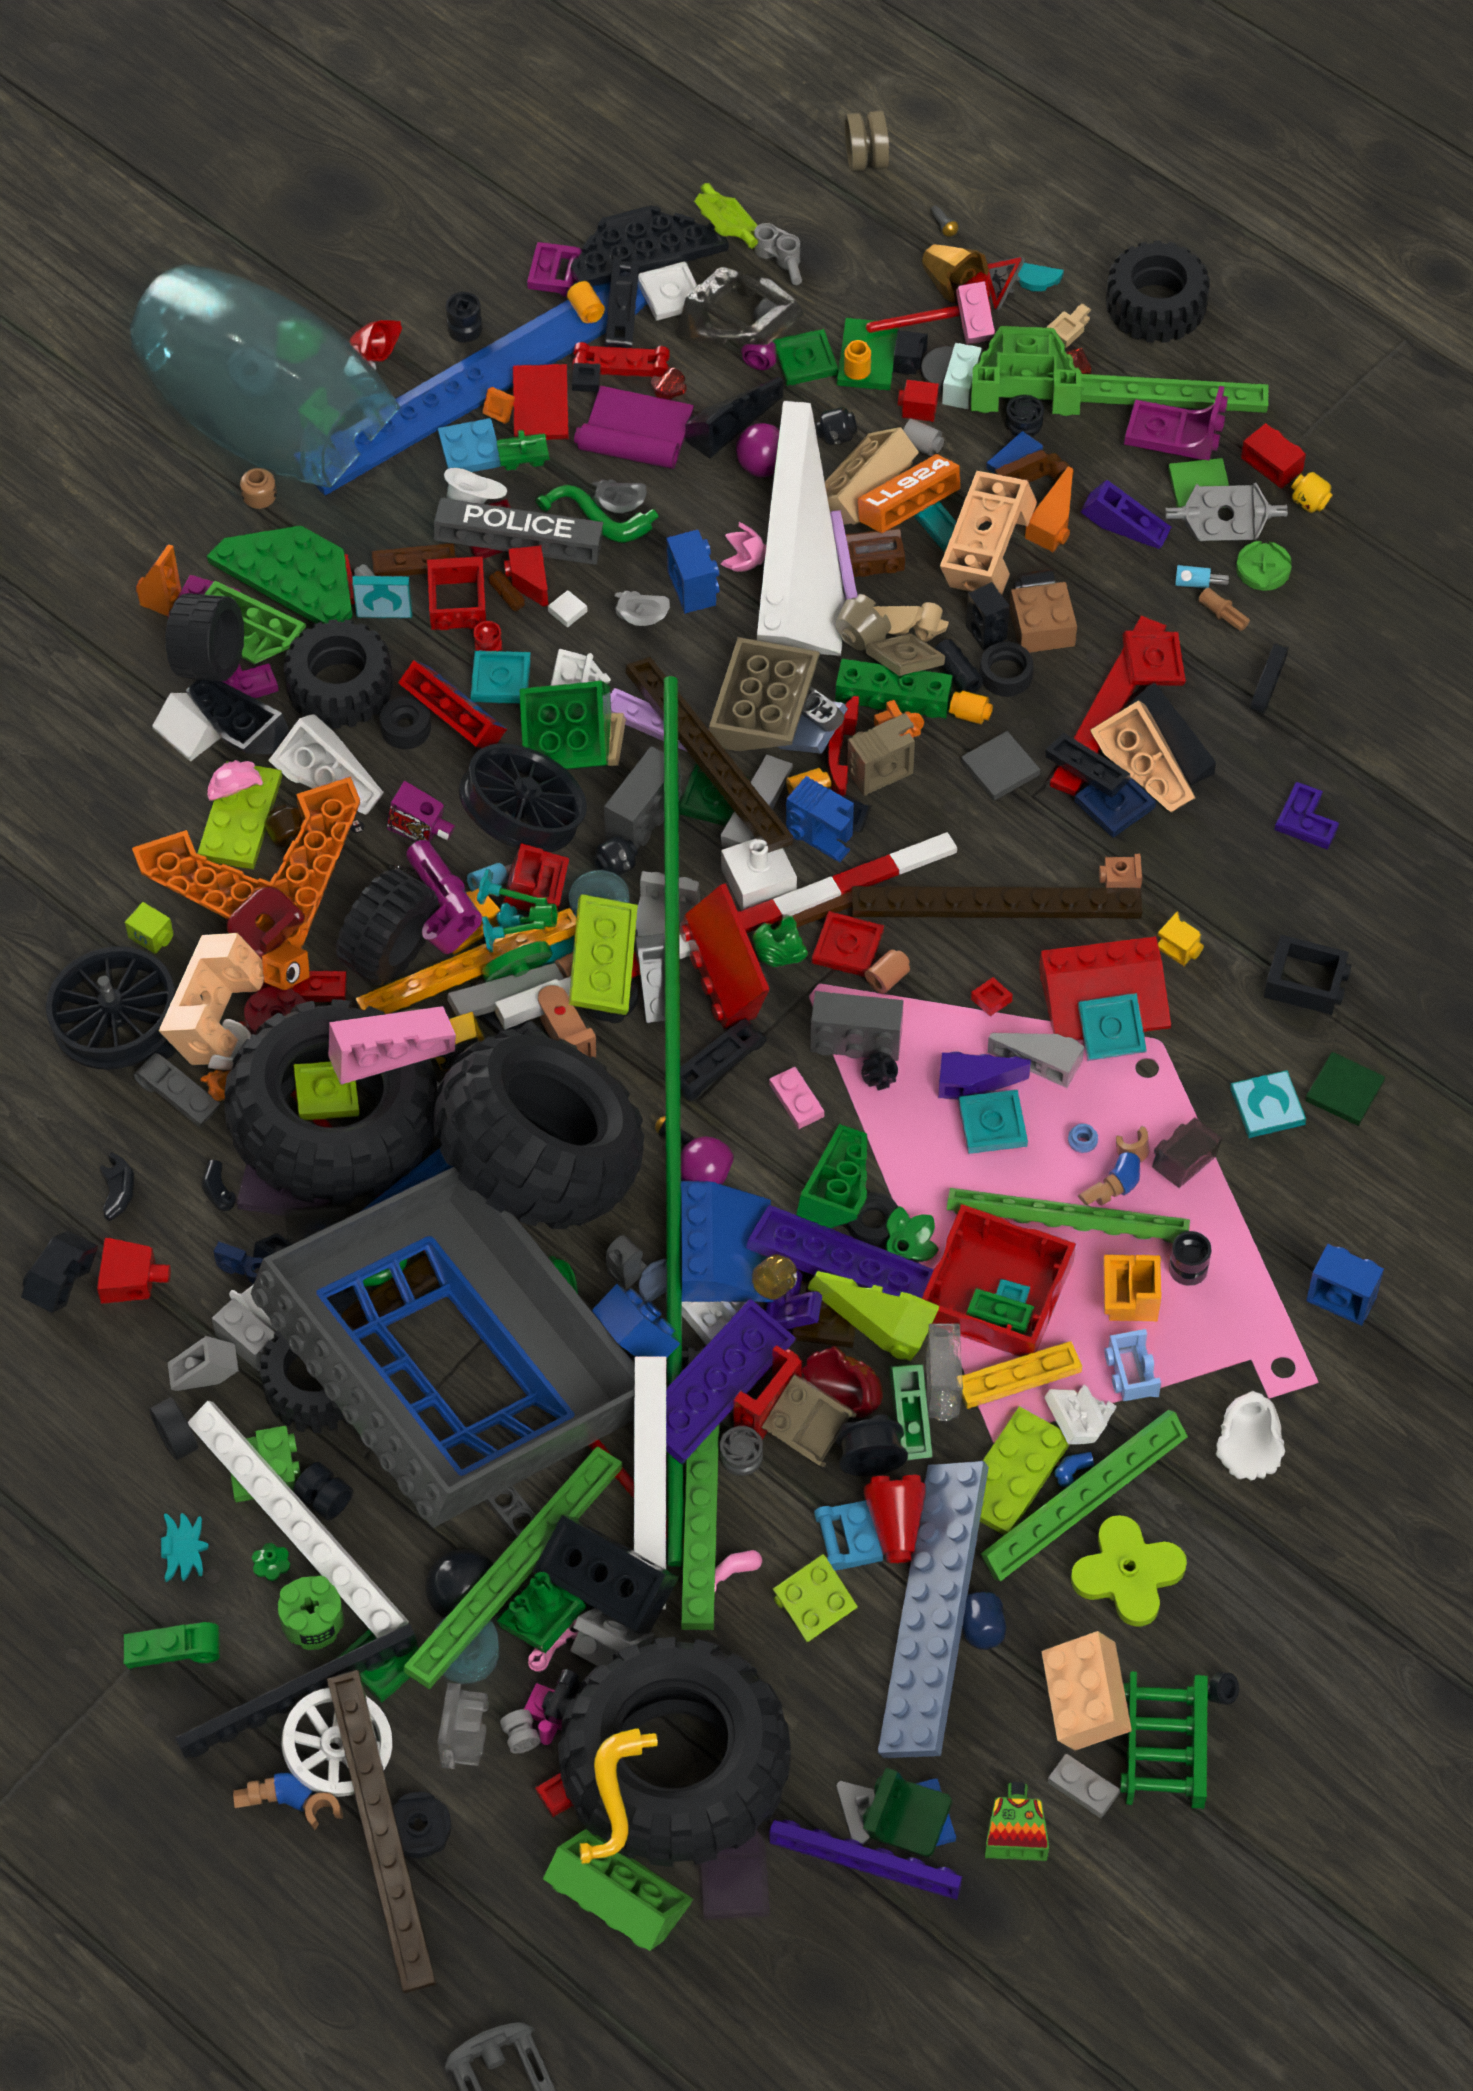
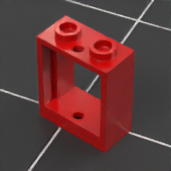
[427,556,486,630]

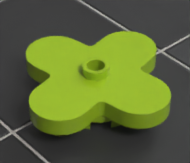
[1071,1515,1187,1627]

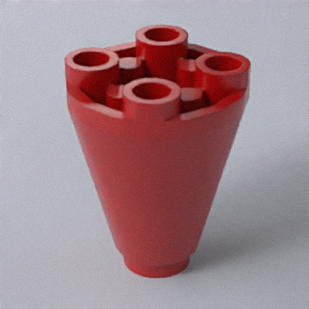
[864,1475,926,1563]

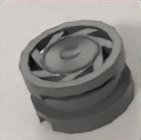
[720,1426,763,1476]

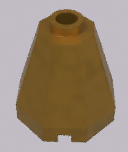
[922,244,989,303]

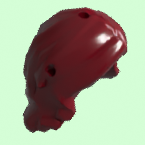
[802,1346,883,1418]

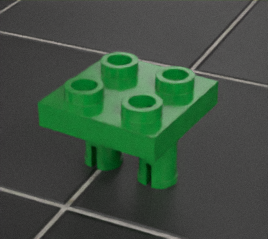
[497,1572,586,1654]

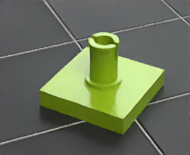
[294,1062,359,1120]

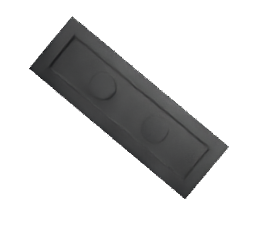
[1045,733,1130,798]

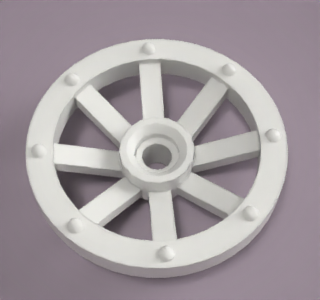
[282,1688,392,1797]

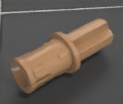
[1198,587,1250,631]

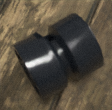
[446,292,482,343]
[1169,1231,1212,1286]
[294,1462,353,1520]

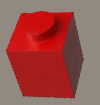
[898,380,939,422]

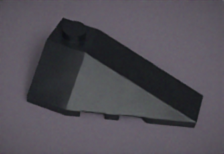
[685,377,783,459]
[186,679,290,754]

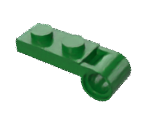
[124,1622,220,1669]

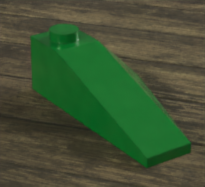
[796,1124,867,1229]

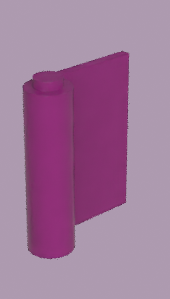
[574,386,694,469]

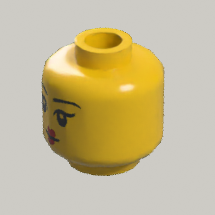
[1291,472,1333,513]

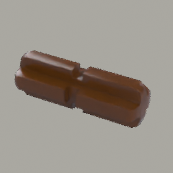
[489,570,525,611]

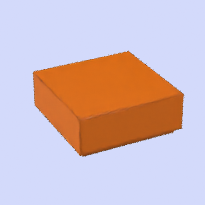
[482,387,515,424]

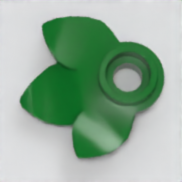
[886,1206,939,1262]

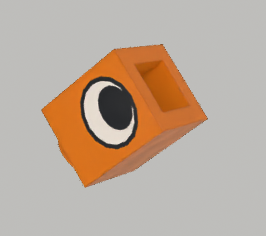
[262,943,310,990]

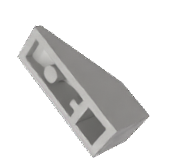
[987,1033,1084,1088]

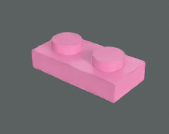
[769,1067,824,1129]

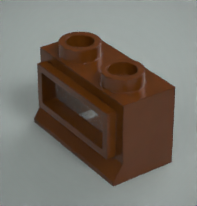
[845,528,905,577]

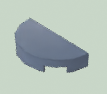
[639,1259,666,1304]

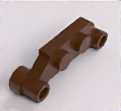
[995,449,1074,483]

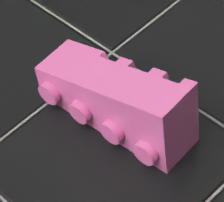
[328,1006,456,1084]

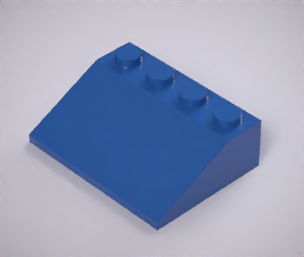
[681,1181,773,1302]

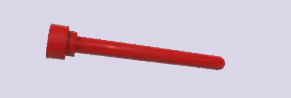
[866,298,991,333]

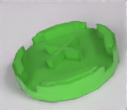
[1236,541,1292,591]

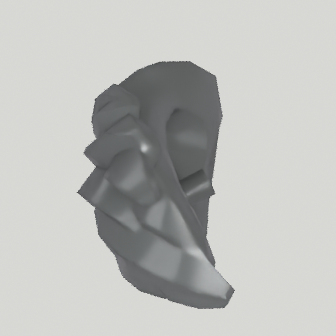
[592,479,647,513]

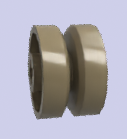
[844,110,889,172]

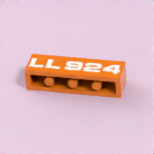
[858,454,960,533]

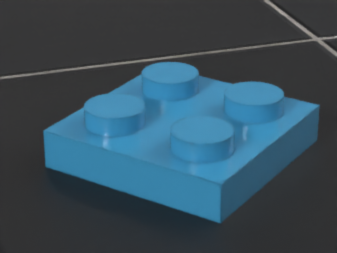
[438,418,501,472]

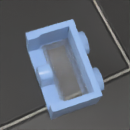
[1104,1329,1161,1401]

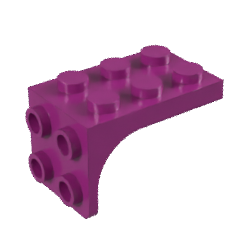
[1124,386,1228,461]

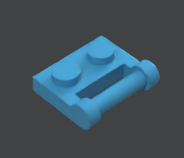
[814,1500,883,1571]

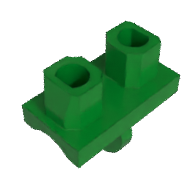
[497,430,549,471]

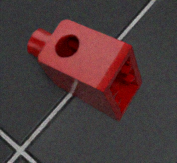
[97,1238,171,1303]

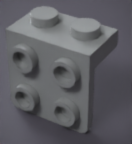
[636,871,700,936]

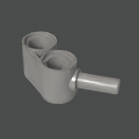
[754,223,802,285]

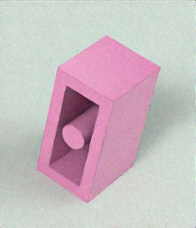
[956,281,995,345]

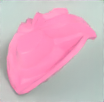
[207,760,263,801]

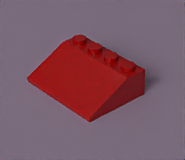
[679,883,770,1029]
[1039,936,1171,1040]

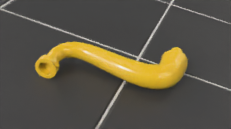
[579,1728,657,1864]

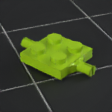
[694,183,758,248]

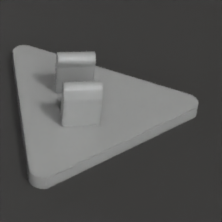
[837,1781,875,1845]

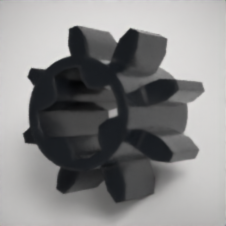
[861,1052,898,1091]

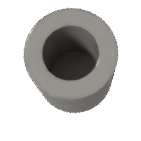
[903,419,944,456]

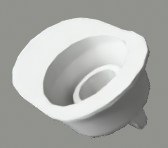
[444,468,507,504]

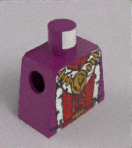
[387,781,455,842]

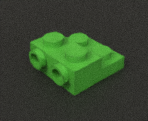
[230,1426,301,1503]

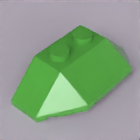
[204,581,306,664]

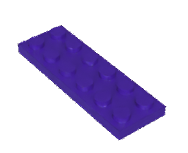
[746,1205,934,1299]
[666,1298,796,1465]

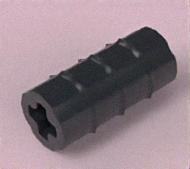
[934,639,983,693]

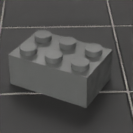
[604,746,682,850]
[810,991,904,1061]

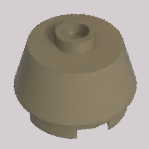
[835,594,891,651]

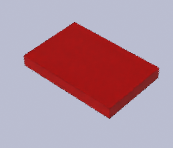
[513,364,569,440]

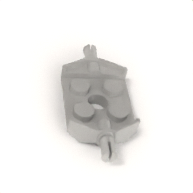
[1165,483,1288,541]

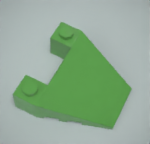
[971,326,1082,416]

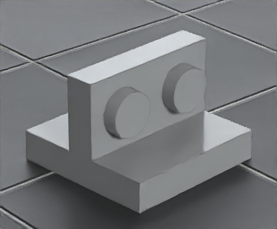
[570,1608,655,1667]

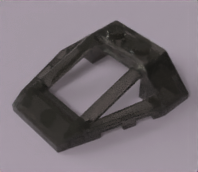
[676,267,804,345]

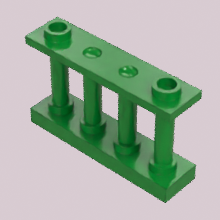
[1120,1671,1208,1809]

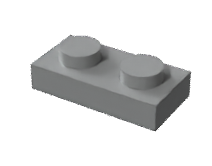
[1047,1753,1120,1818]

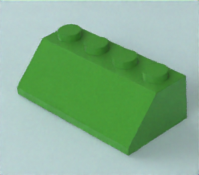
[543,1828,693,1951]

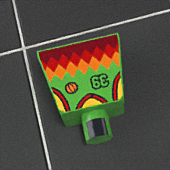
[985,1782,1049,1861]

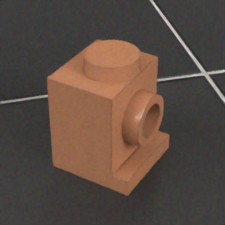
[1099,854,1142,888]

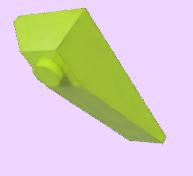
[807,1271,939,1361]

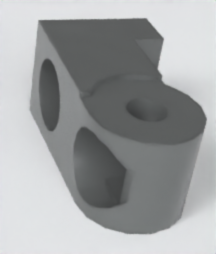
[606,1235,647,1290]

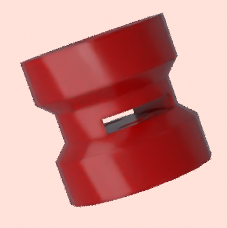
[473,621,503,651]

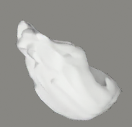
[1216,1391,1285,1481]

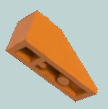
[1025,466,1073,552]
[136,544,181,616]

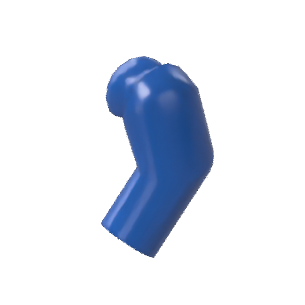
[1055,1451,1094,1487]

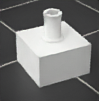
[721,838,797,911]

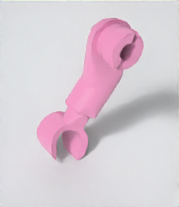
[715,1550,762,1592]
[528,1618,579,1672]

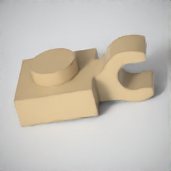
[1047,304,1091,348]

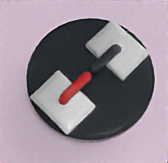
[350,820,364,833]

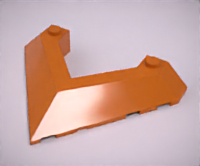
[132,777,360,949]

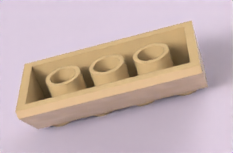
[825,427,919,525]

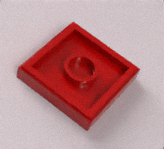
[1122,631,1186,686]
[812,911,884,977]

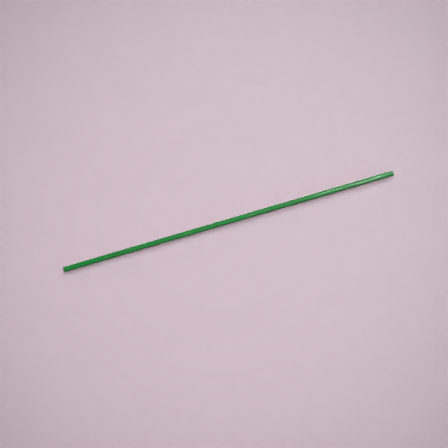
[664,676,683,1567]

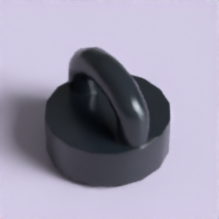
[1207,1672,1239,1705]

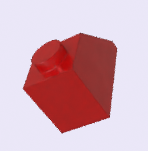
[504,545,548,607]

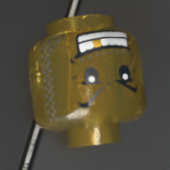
[752,1254,797,1300]

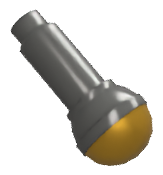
[931,205,958,237]

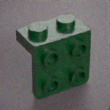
[862,1768,952,1857]

